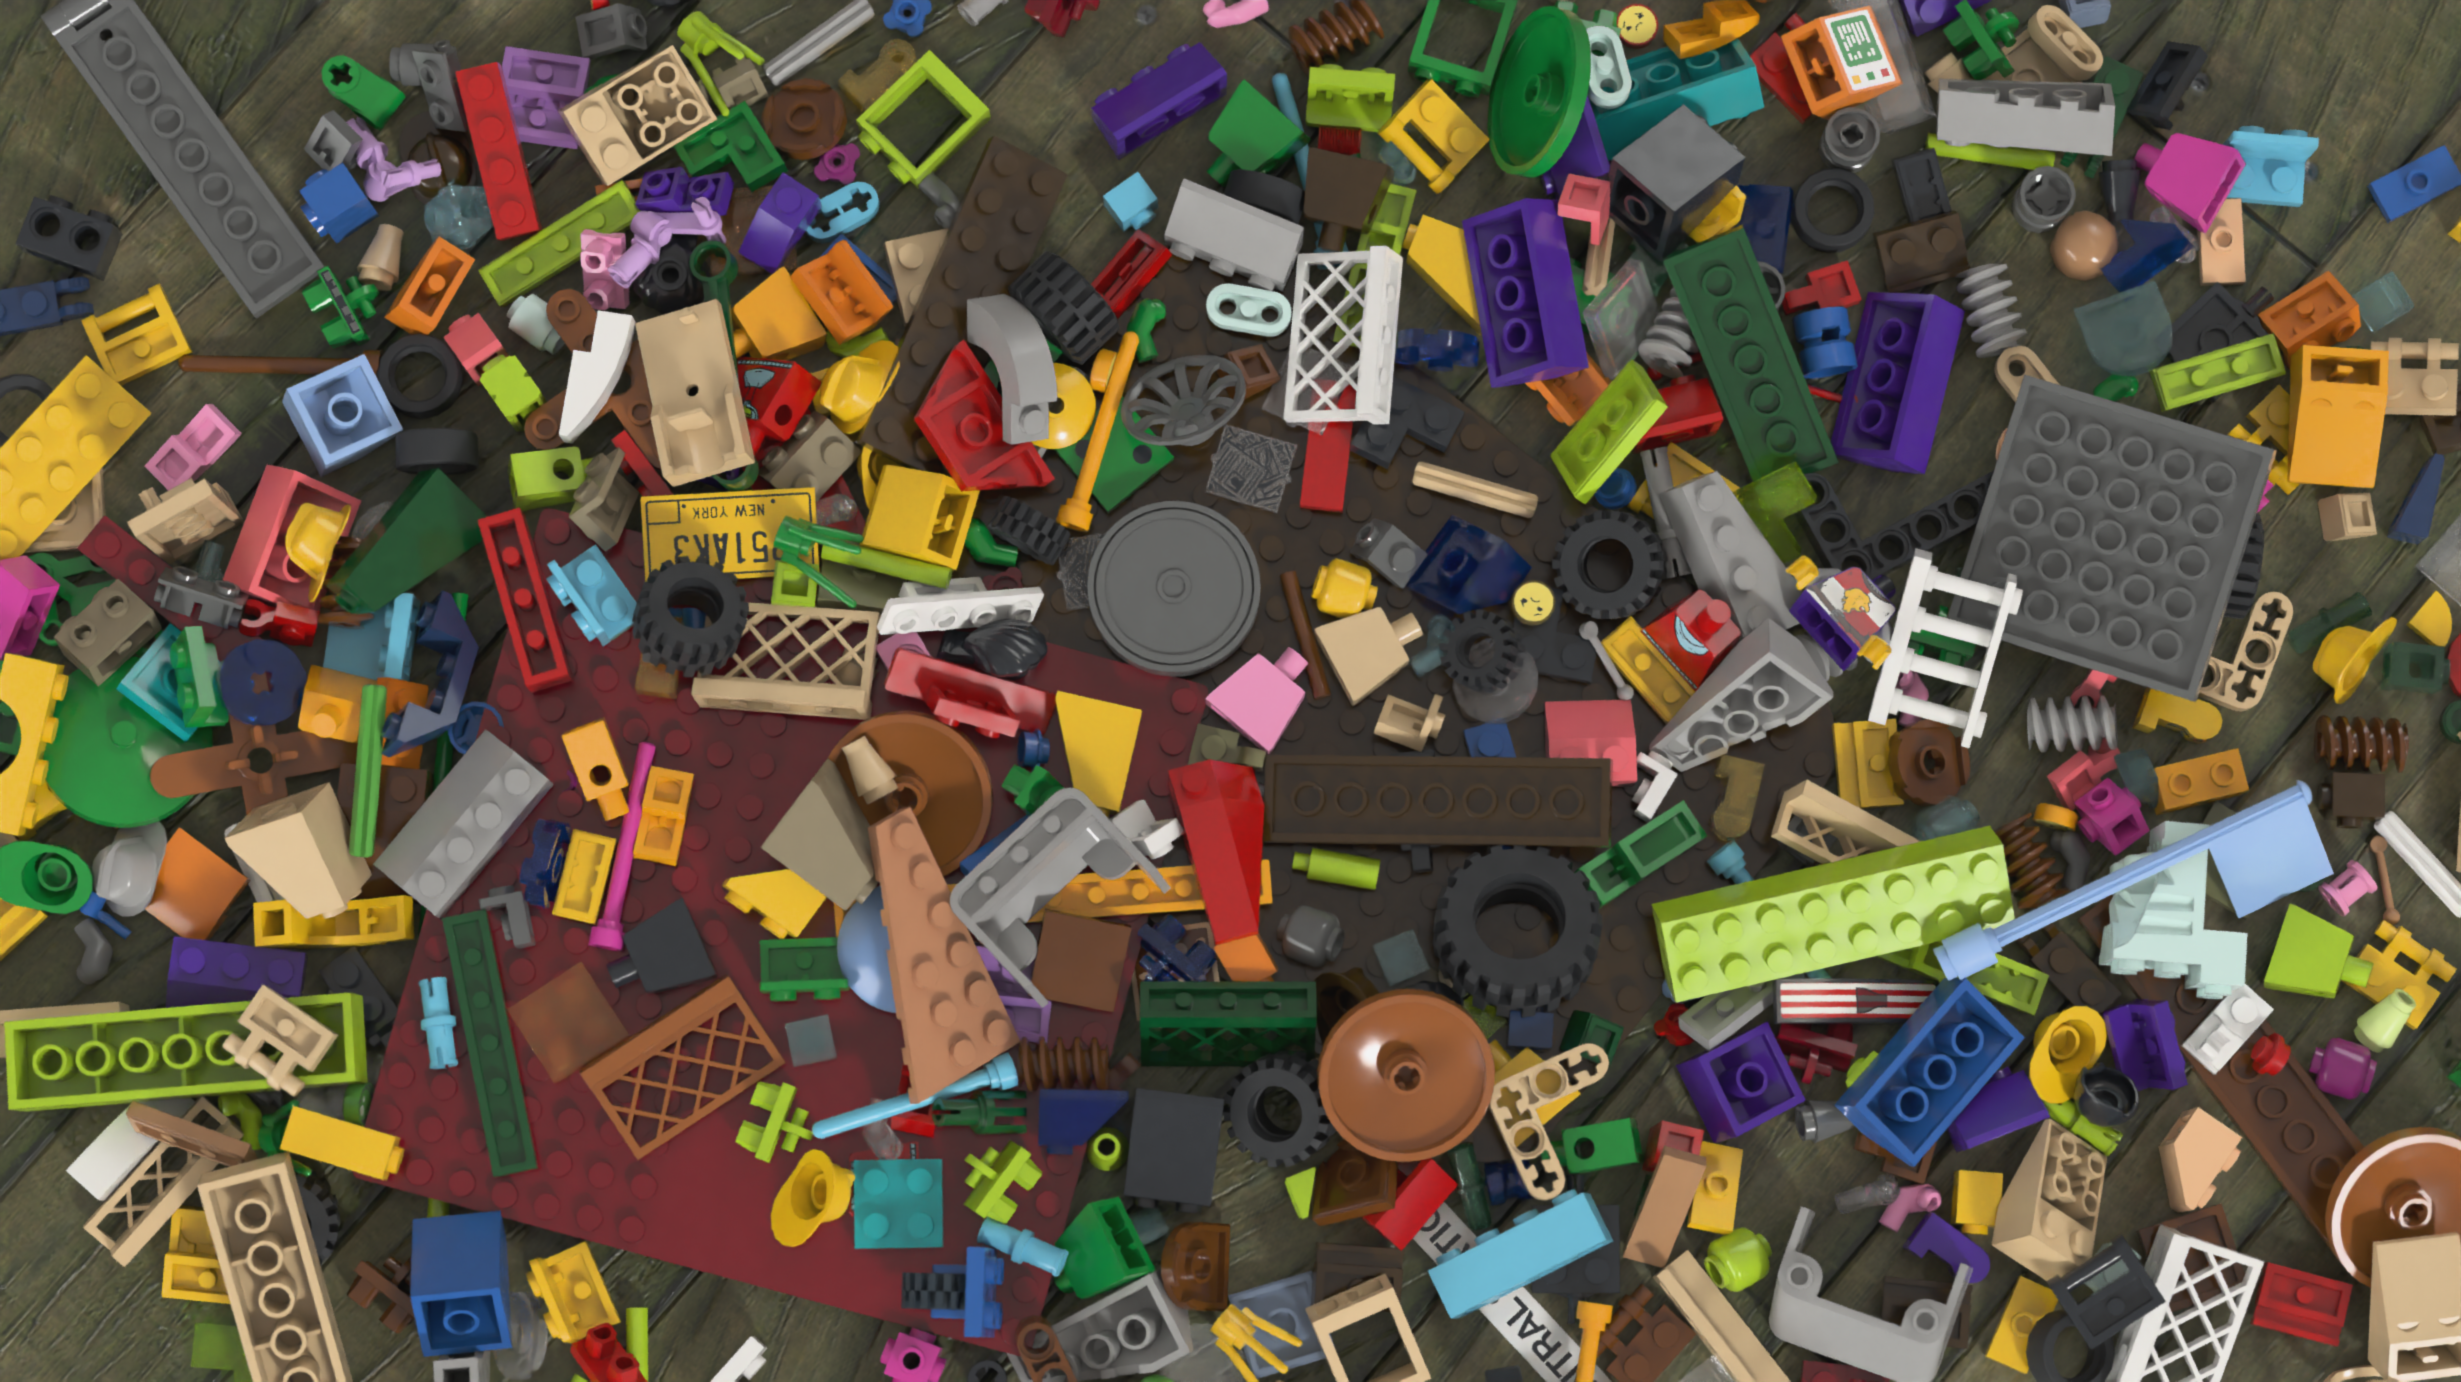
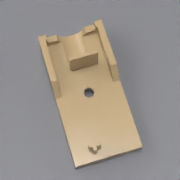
[635,299,755,487]
[127,478,244,564]

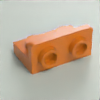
[2257,271,2361,370]

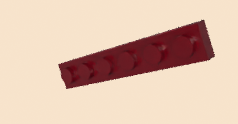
[77,515,308,711]

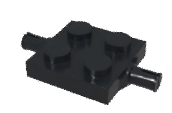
[2154,281,2274,403]
[1532,1175,1620,1324]

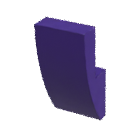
[635,167,734,216]

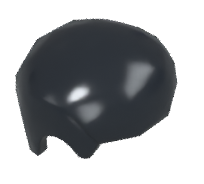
[2073,1062,2139,1127]

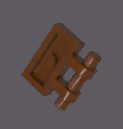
[1596,1284,1697,1382]

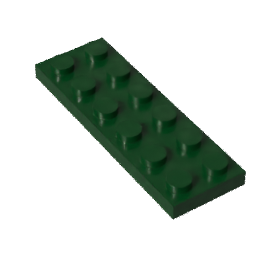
[1662,225,1839,495]

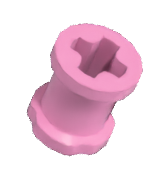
[2318,859,2378,917]

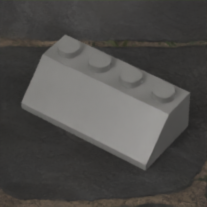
[373,729,554,920]

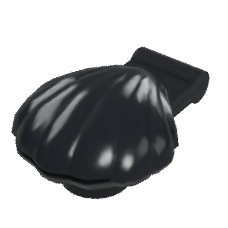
[632,234,711,314]
[936,619,1048,681]

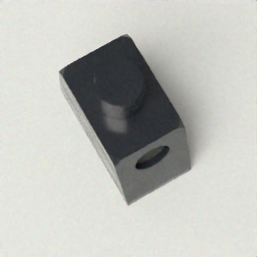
[606,898,718,995]

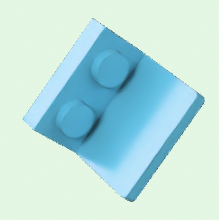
[2223,126,2319,207]
[546,544,637,647]
[323,593,420,681]

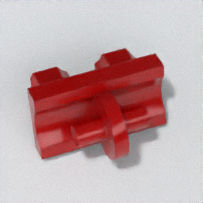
[570,1323,648,1382]

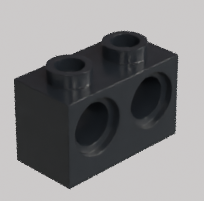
[16,195,122,281]

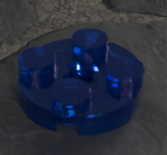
[1394,329,1480,371]
[217,639,307,726]
[519,819,571,908]

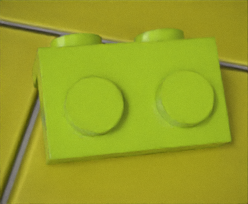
[1306,64,1395,132]

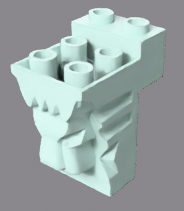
[2099,821,2247,999]

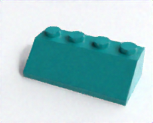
[1587,38,1765,161]

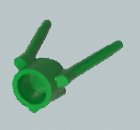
[773,515,864,608]
[258,1099,312,1176]

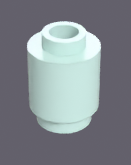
[507,294,565,354]

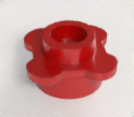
[1654,1003,1695,1046]

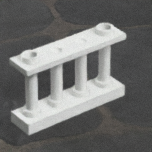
[1868,548,2023,748]

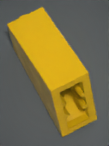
[1402,215,1482,335]
[1055,691,1142,819]
[280,1106,404,1180]

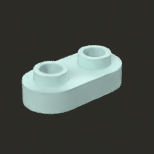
[1587,26,1632,109]
[1206,284,1291,337]

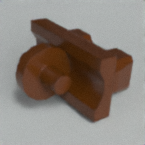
[347,1256,415,1334]

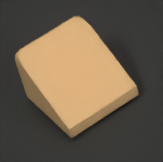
[2318,493,2377,541]

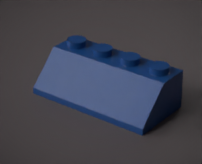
[1834,978,2025,1167]

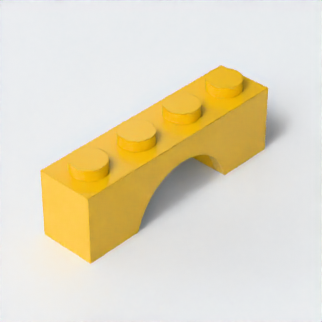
[0,653,68,836]

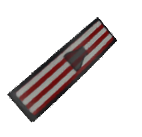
[1772,978,1939,1025]

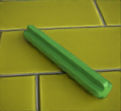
[349,684,387,857]

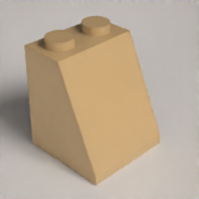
[225,782,372,919]

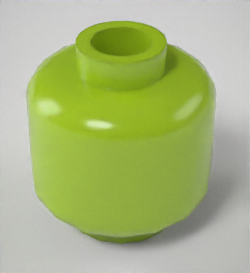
[1704,1227,1772,1292]

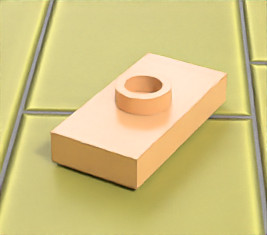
[2197,198,2246,286]

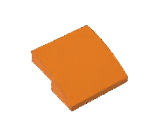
[145,827,251,941]

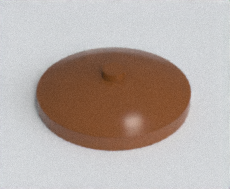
[827,711,993,877]
[1318,989,1495,1162]
[2325,1127,2461,1288]

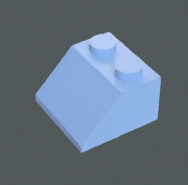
[282,354,403,477]

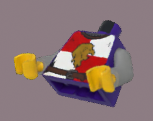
[1785,555,1896,671]

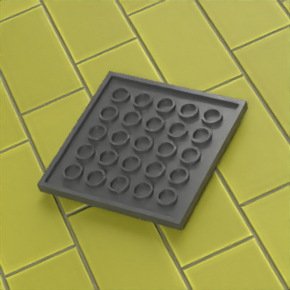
[1947,375,2277,702]

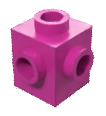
[2074,778,2150,856]
[880,1327,947,1382]

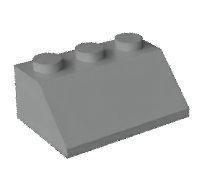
[1164,179,1304,292]

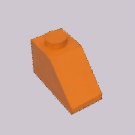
[384,236,475,335]

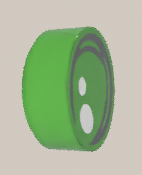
[343,1082,374,1126]

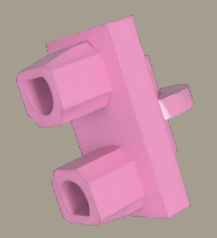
[580,229,629,310]

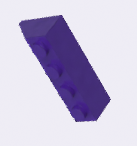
[1462,198,1589,388]
[1831,292,1965,474]

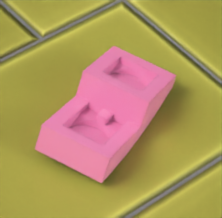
[145,404,242,491]

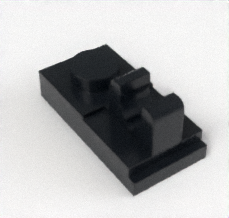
[2127,41,2208,130]

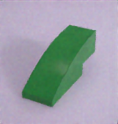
[1574,800,1708,909]

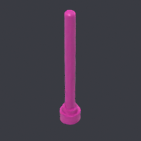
[588,742,655,951]

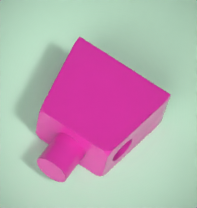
[2134,133,2246,234]

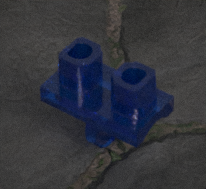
[1137,914,1217,982]

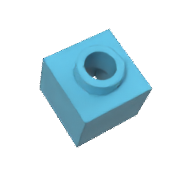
[1103,172,1158,232]

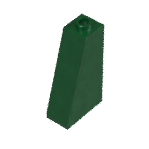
[326,468,488,615]

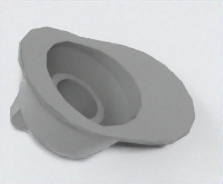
[91,821,167,917]

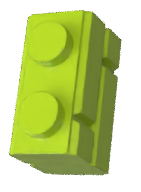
[480,354,547,432]

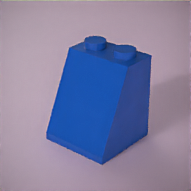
[410,1210,512,1357]

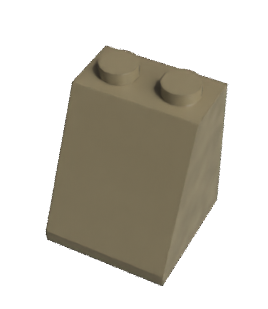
[761,759,878,911]

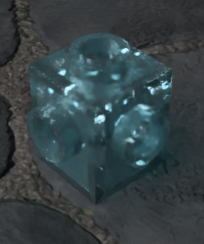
[424,185,493,250]

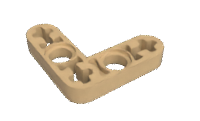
[2198,591,2293,712]
[1489,1043,1609,1200]

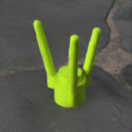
[677,11,764,116]

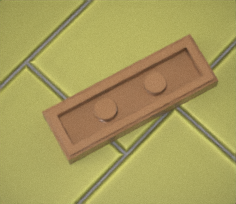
[126,1101,258,1167]
[1623,1146,1706,1268]

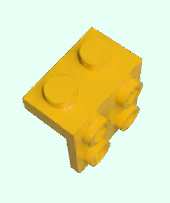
[526,1241,621,1343]

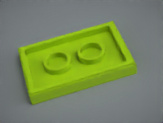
[1550,359,1668,504]

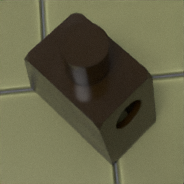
[1304,147,1395,252]

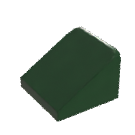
[1560,1010,1624,1068]

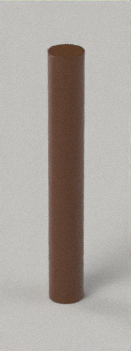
[1279,571,1331,699]

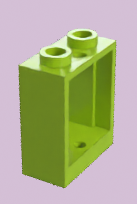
[856,50,991,189]

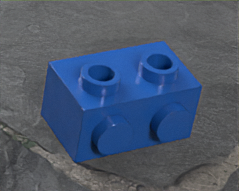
[300,162,379,244]

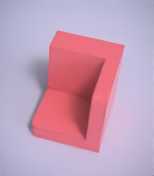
[1558,174,1610,245]

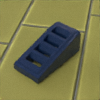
[2387,453,2445,545]

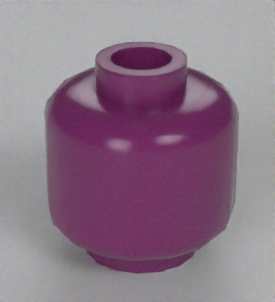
[2309,1038,2377,1100]

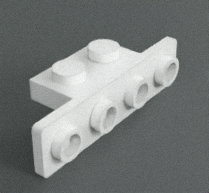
[877,577,1044,635]

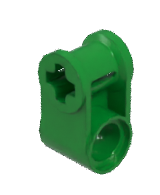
[322,56,406,131]

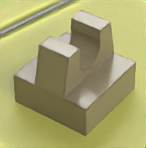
[712,57,769,110]

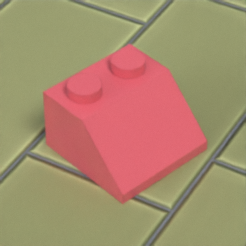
[1544,700,1637,787]

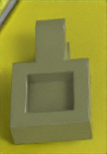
[1188,723,1266,772]

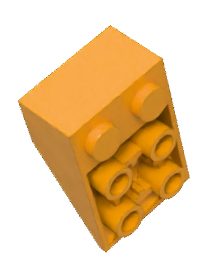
[2287,345,2389,488]

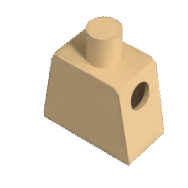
[1314,607,1423,707]

